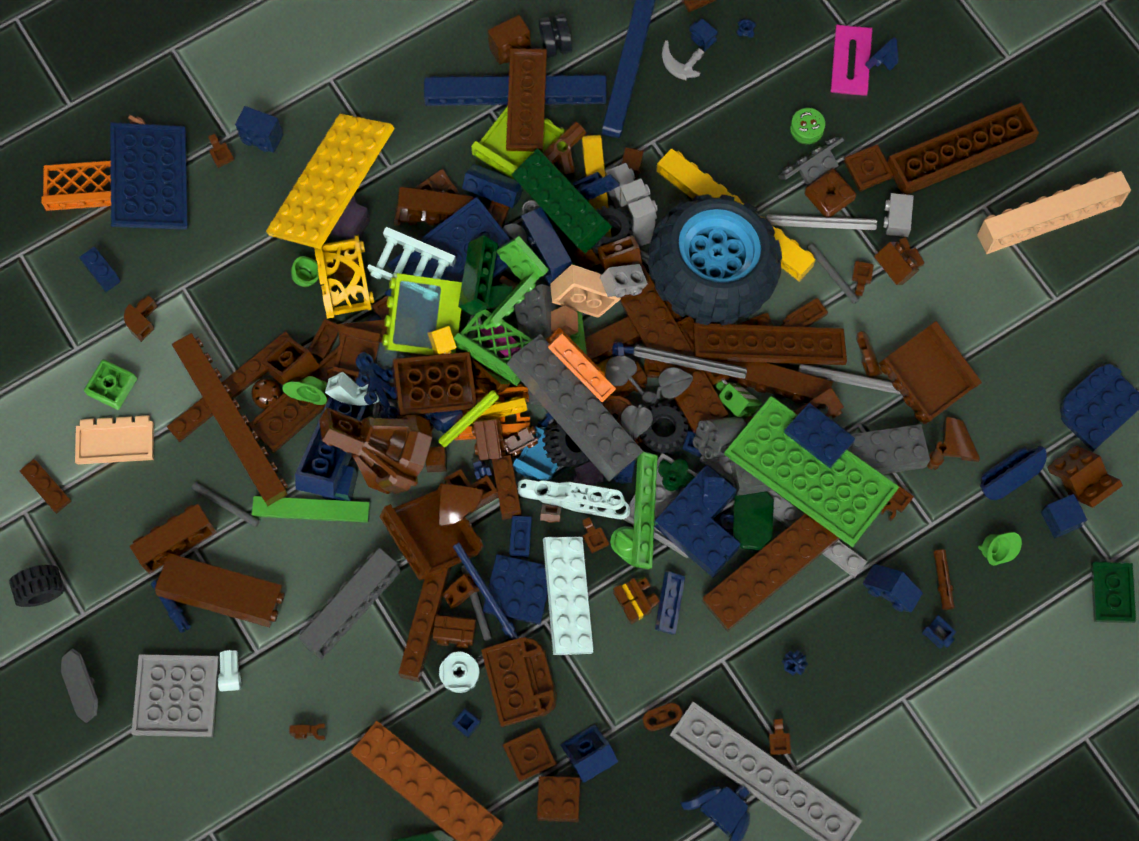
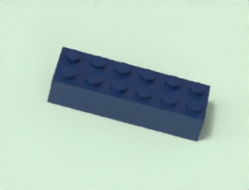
[295,397,369,498]

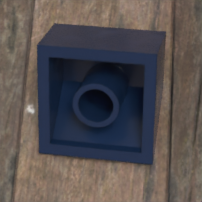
[560,724,618,783]

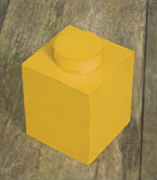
[428,326,456,355]

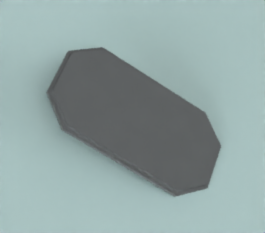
[61,649,98,723]

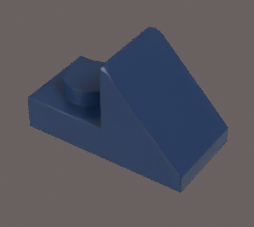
[865,37,898,70]

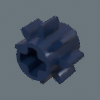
[782,650,808,676]

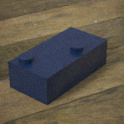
[521,207,572,286]

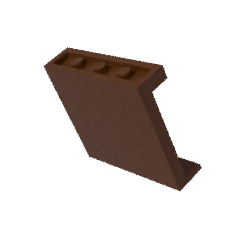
[879,321,982,425]
[379,483,483,580]

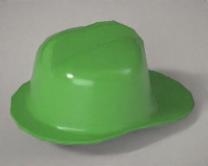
[282,376,327,405]
[610,526,634,565]
[978,532,1022,565]

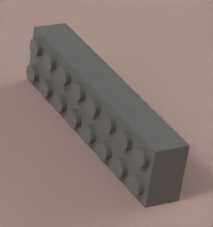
[507,334,643,481]

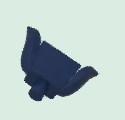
[680,785,750,841]

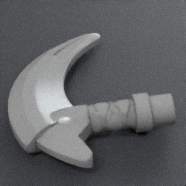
[662,41,704,80]

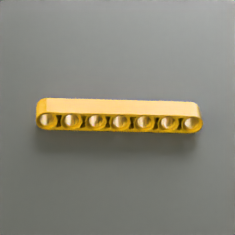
[582,135,611,238]

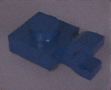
[471,457,492,480]

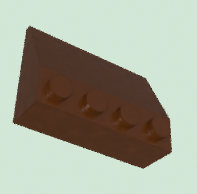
[392,352,477,416]

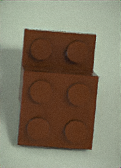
[1047,445,1123,508]

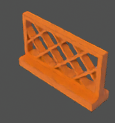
[41,161,111,211]

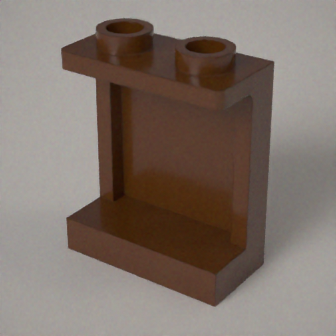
[332,326,381,381]

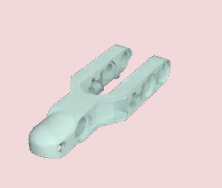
[516,479,630,519]

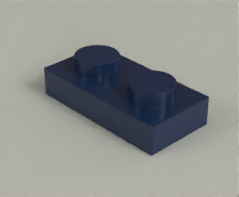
[509,516,532,557]

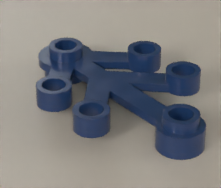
[356,352,398,419]

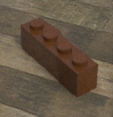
[394,187,473,225]

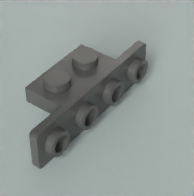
[778,136,844,185]

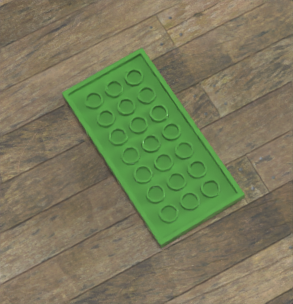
[724,396,899,547]

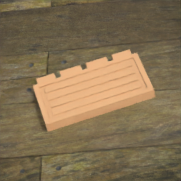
[75,415,154,465]

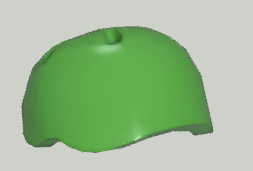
[291,256,319,287]

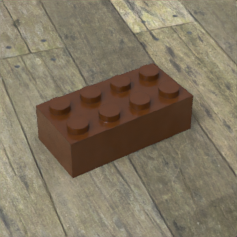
[130,504,217,574]

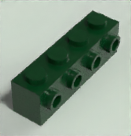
[458,235,498,315]

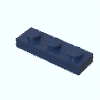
[655,572,685,635]

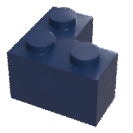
[863,564,923,613]

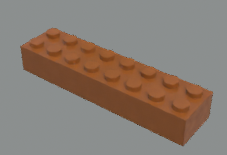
[350,721,503,841]

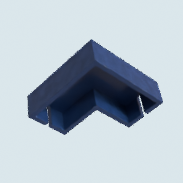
[654,465,740,577]

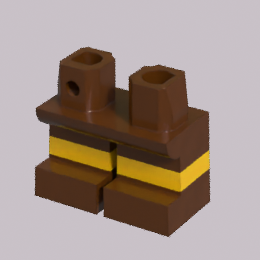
[613,577,660,625]

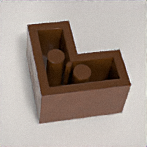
[444,469,498,517]

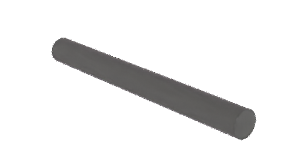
[807,243,860,304]
[192,482,260,527]
[461,565,492,641]

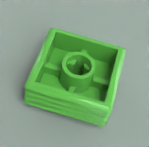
[84,359,137,410]

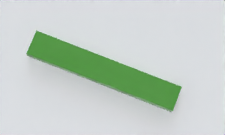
[632,452,658,569]
[252,496,370,523]

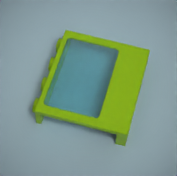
[382,273,462,356]

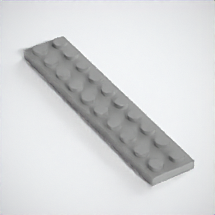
[670,702,862,841]

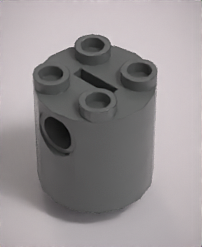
[693,416,747,459]

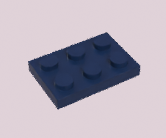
[784,403,855,469]

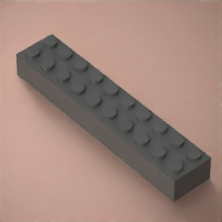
[729,424,930,496]

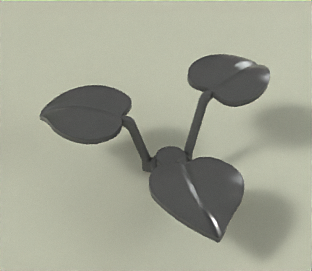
[605,356,693,441]

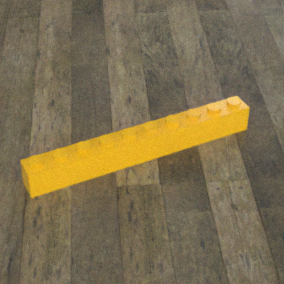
[657,148,815,282]

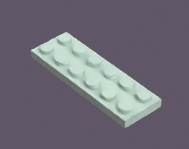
[543,537,593,655]

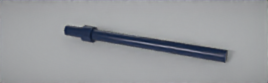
[453,543,519,640]

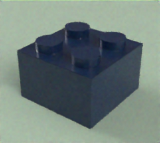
[235,106,283,153]

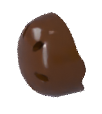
[251,378,282,409]

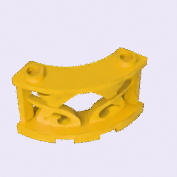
[314,235,374,319]

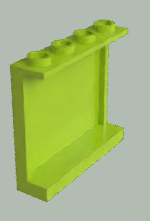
[471,106,565,180]

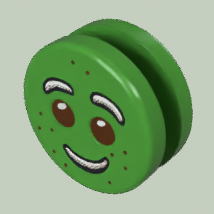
[790,108,825,144]

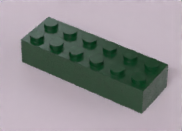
[511,148,612,254]

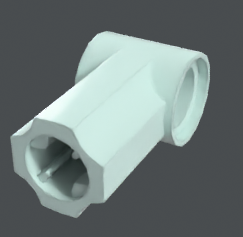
[218,650,241,691]

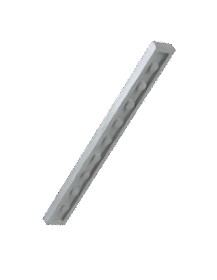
[700,456,867,578]

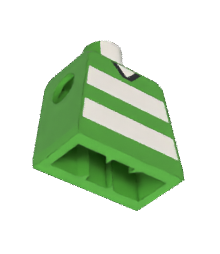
[716,380,762,418]

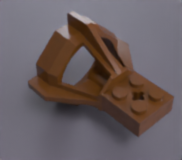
[319,407,432,494]

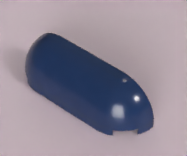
[980,446,1047,500]

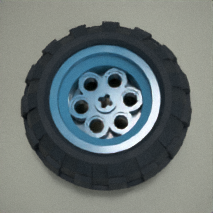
[648,194,782,325]

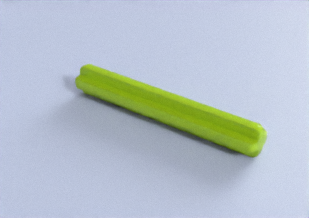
[438,390,499,447]

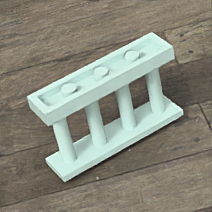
[367,227,457,301]

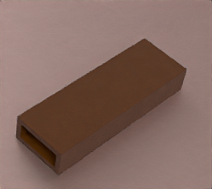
[155,553,285,628]

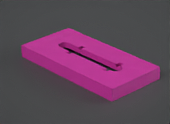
[831,25,872,96]

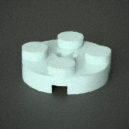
[439,652,479,693]

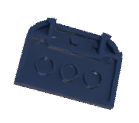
[1060,364,1139,452]

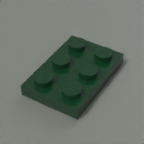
[1091,562,1136,623]

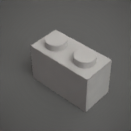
[883,193,913,237]

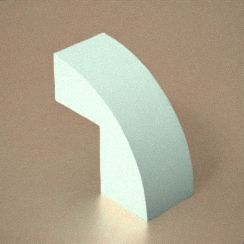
[325,372,380,406]

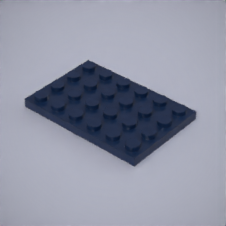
[110,123,187,230]
[387,197,511,324]

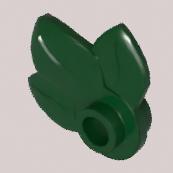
[658,459,695,491]

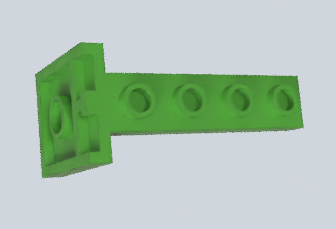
[483,236,548,330]

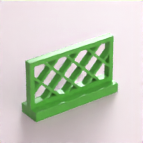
[453,309,533,386]

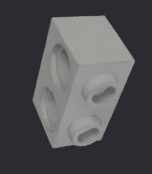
[600,264,648,298]

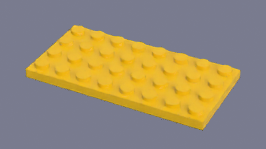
[266,114,395,249]

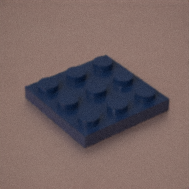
[483,555,548,625]

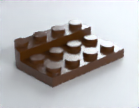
[481,637,557,727]

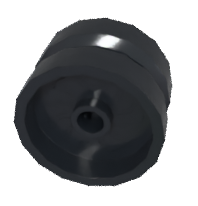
[538,13,572,58]

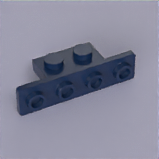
[573,172,620,200]

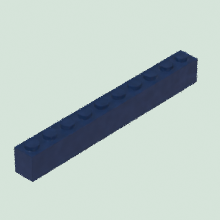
[424,74,606,106]

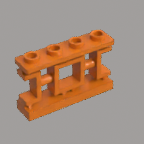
[546,327,616,402]
[455,385,531,440]

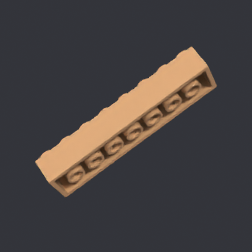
[977,171,1131,254]

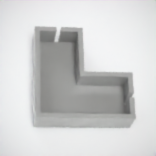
[605,163,658,247]

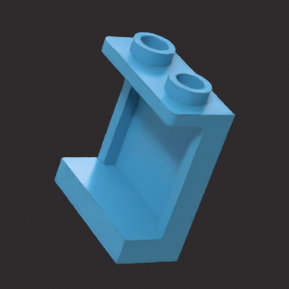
[513,426,569,481]

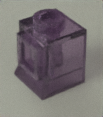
[572,462,604,486]

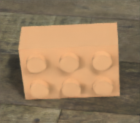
[550,264,621,318]

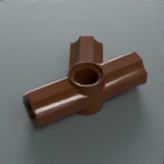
[542,121,587,175]

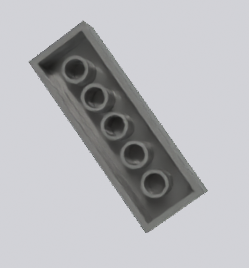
[514,284,559,406]
[298,548,401,660]

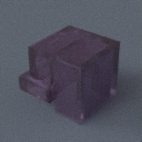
[331,197,370,240]

